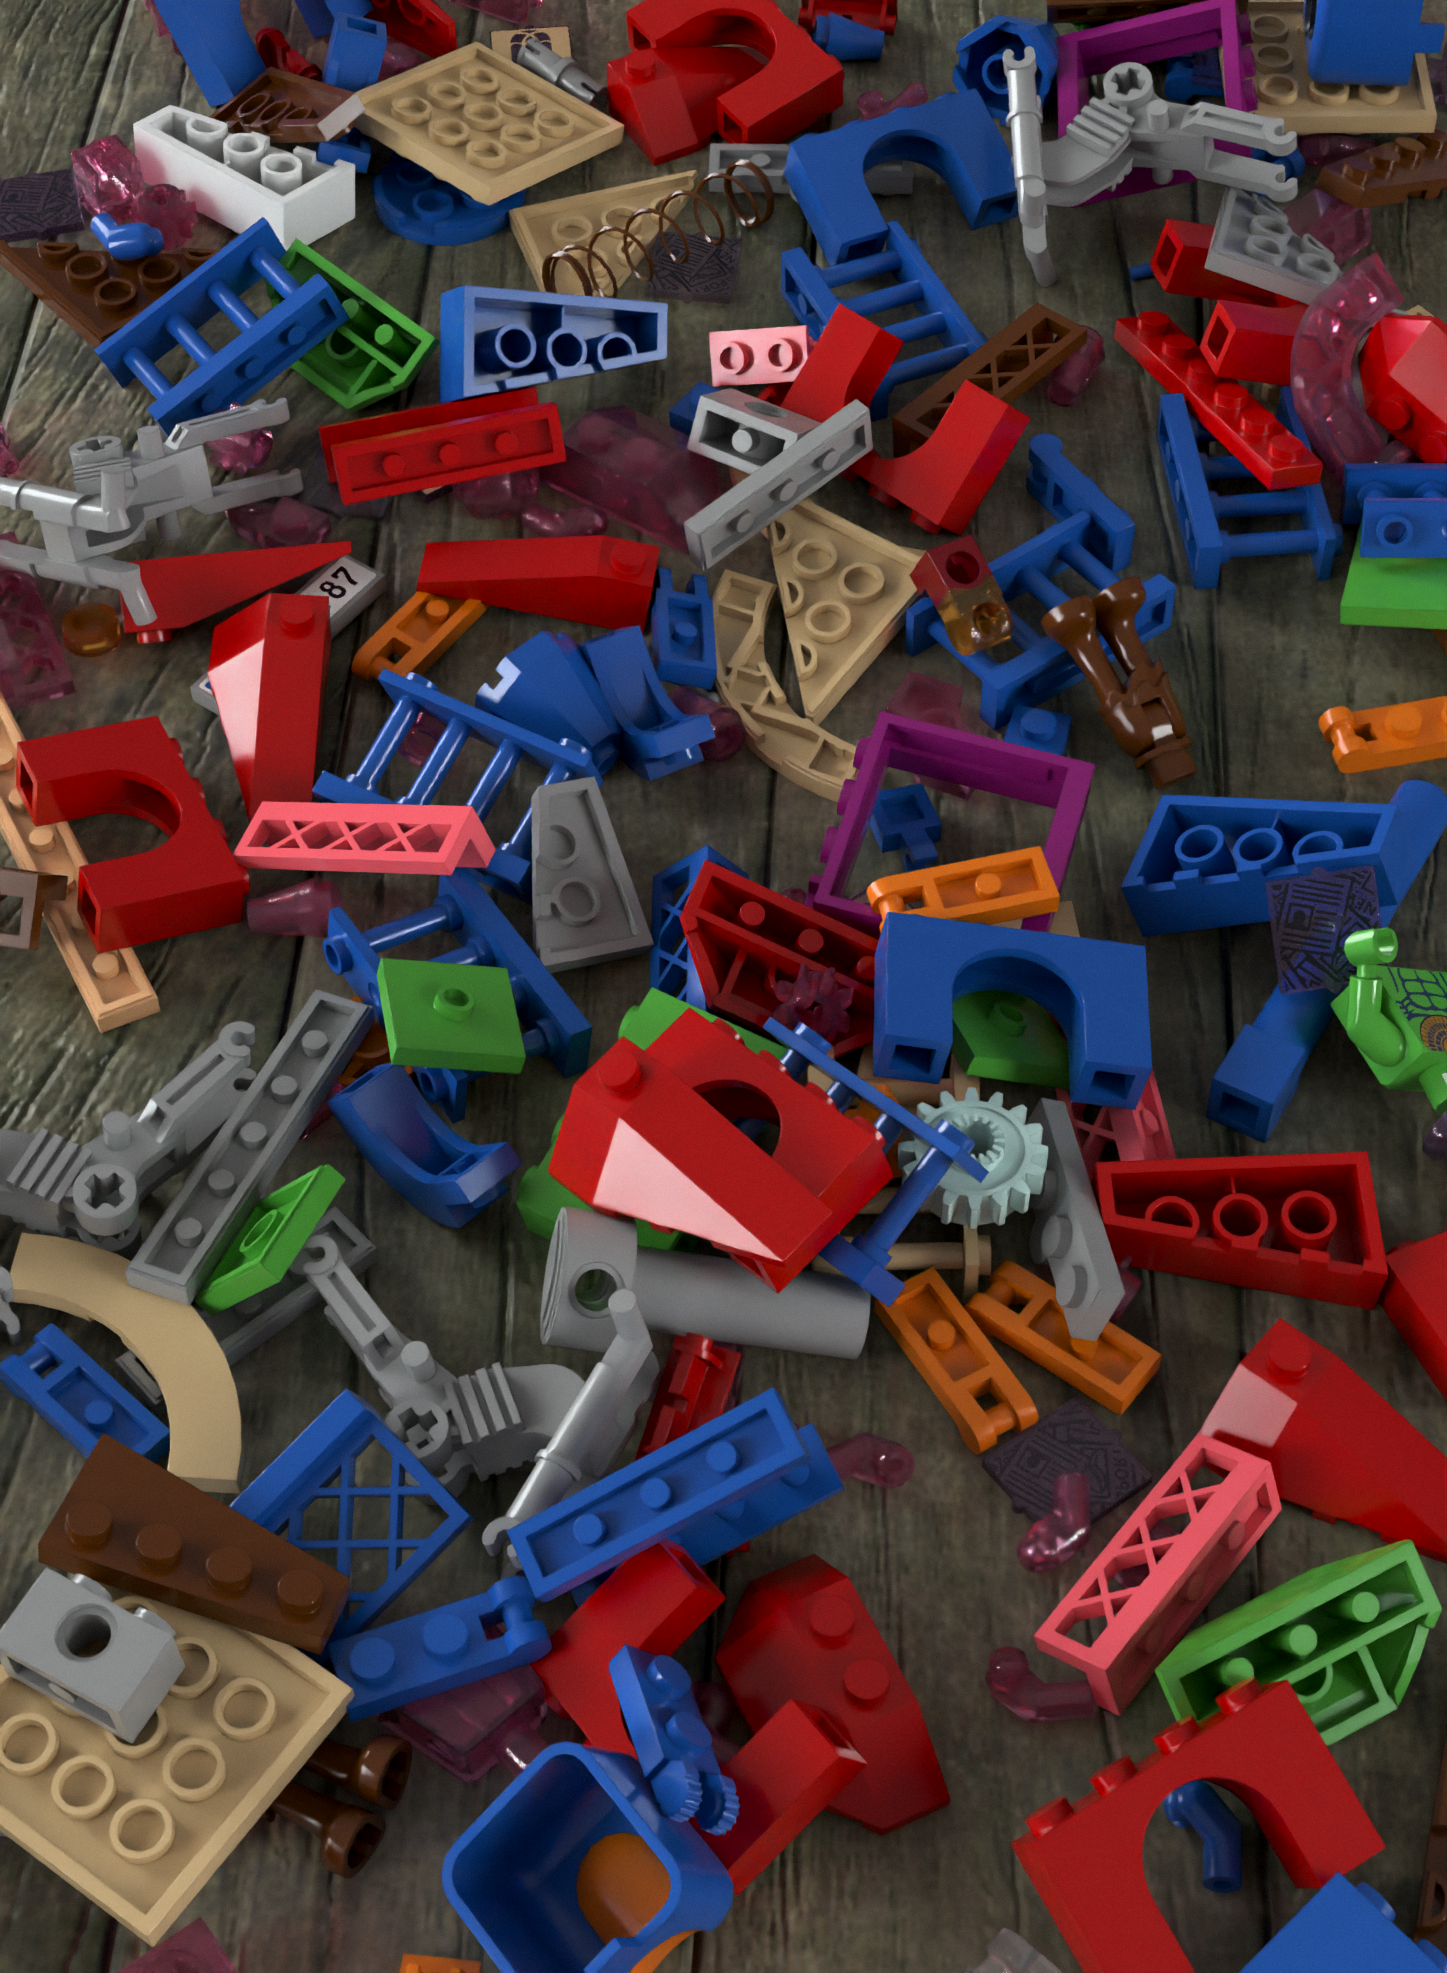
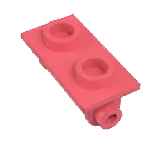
[709,325,817,387]

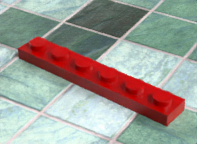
[1114,311,1323,490]

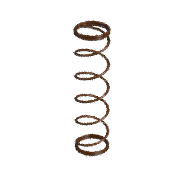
[542,159,775,298]

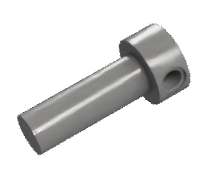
[540,1207,871,1360]

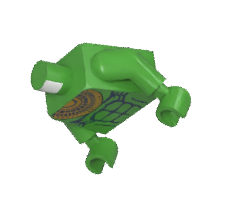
[1330,927,1447,1116]

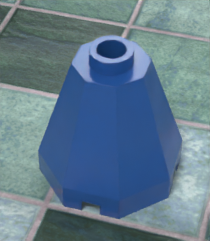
[952,15,1060,126]
[475,631,622,776]

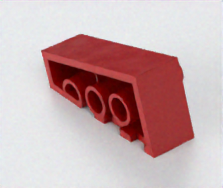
[1091,1151,1388,1310]

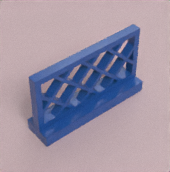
[228,1389,475,1670]

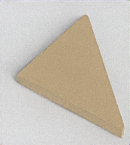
[508,170,699,297]
[766,499,929,725]

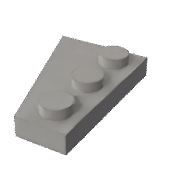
[531,776,654,973]

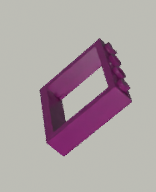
[1057,0,1258,208]
[804,711,1095,940]

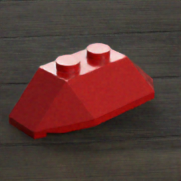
[1357,312,1447,463]
[679,859,879,1060]
[715,1554,950,1836]

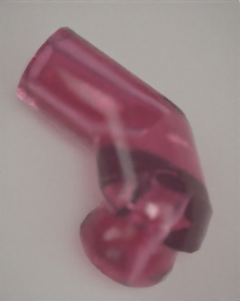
[1016,1473,1090,1573]

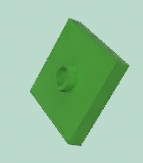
[376,958,526,1074]
[951,990,1070,1090]
[194,1164,346,1316]

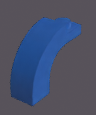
[311,11,387,173]
[578,625,716,781]
[325,1063,522,1228]

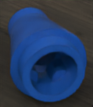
[812,12,884,61]

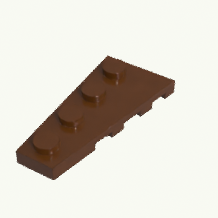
[210,67,366,143]
[1315,129,1447,209]
[38,1433,350,1655]

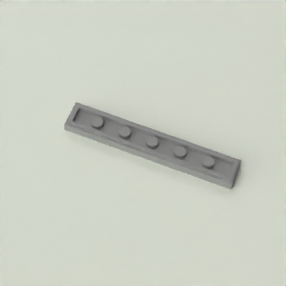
[125,989,375,1306]

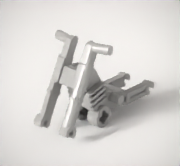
[1003,46,1298,287]
[0,398,304,626]
[0,1021,256,1346]
[303,1235,662,1607]

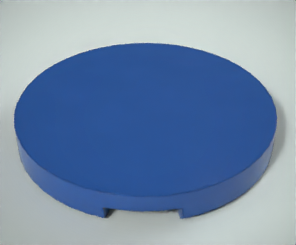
[372,152,526,246]

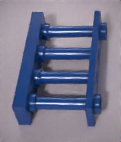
[94,217,350,438]
[781,220,988,422]
[1156,386,1343,590]
[1340,463,1447,558]
[905,510,1176,731]
[312,668,604,905]
[323,867,593,1124]
[733,1017,989,1308]
[507,1387,845,1608]

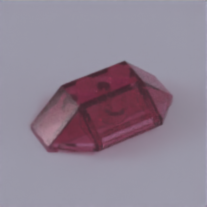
[519,405,722,555]

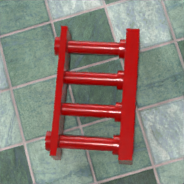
[318,385,567,505]

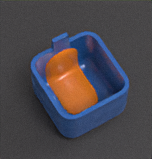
[441,1741,734,1973]

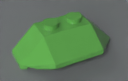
[265,238,440,413]
[1154,1540,1442,1747]

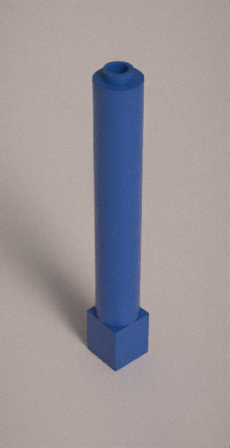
[1206,780,1447,1143]

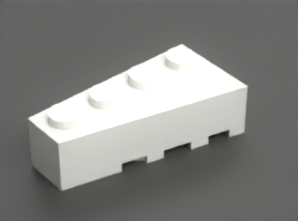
[133,105,355,251]

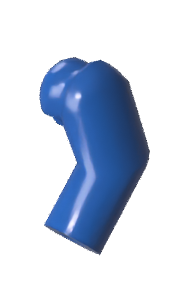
[90,213,164,261]
[1163,1780,1242,1893]

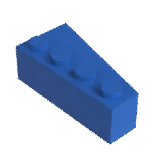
[440,285,668,403]
[1121,794,1416,937]

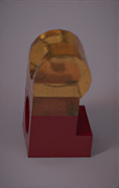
[909,534,1013,656]

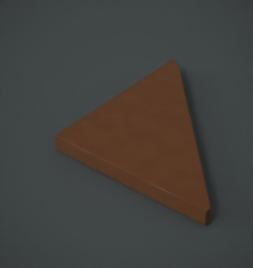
[0,240,221,348]

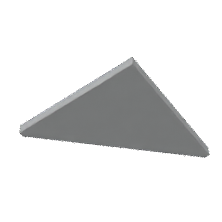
[1204,185,1409,327]

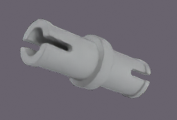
[517,38,608,111]

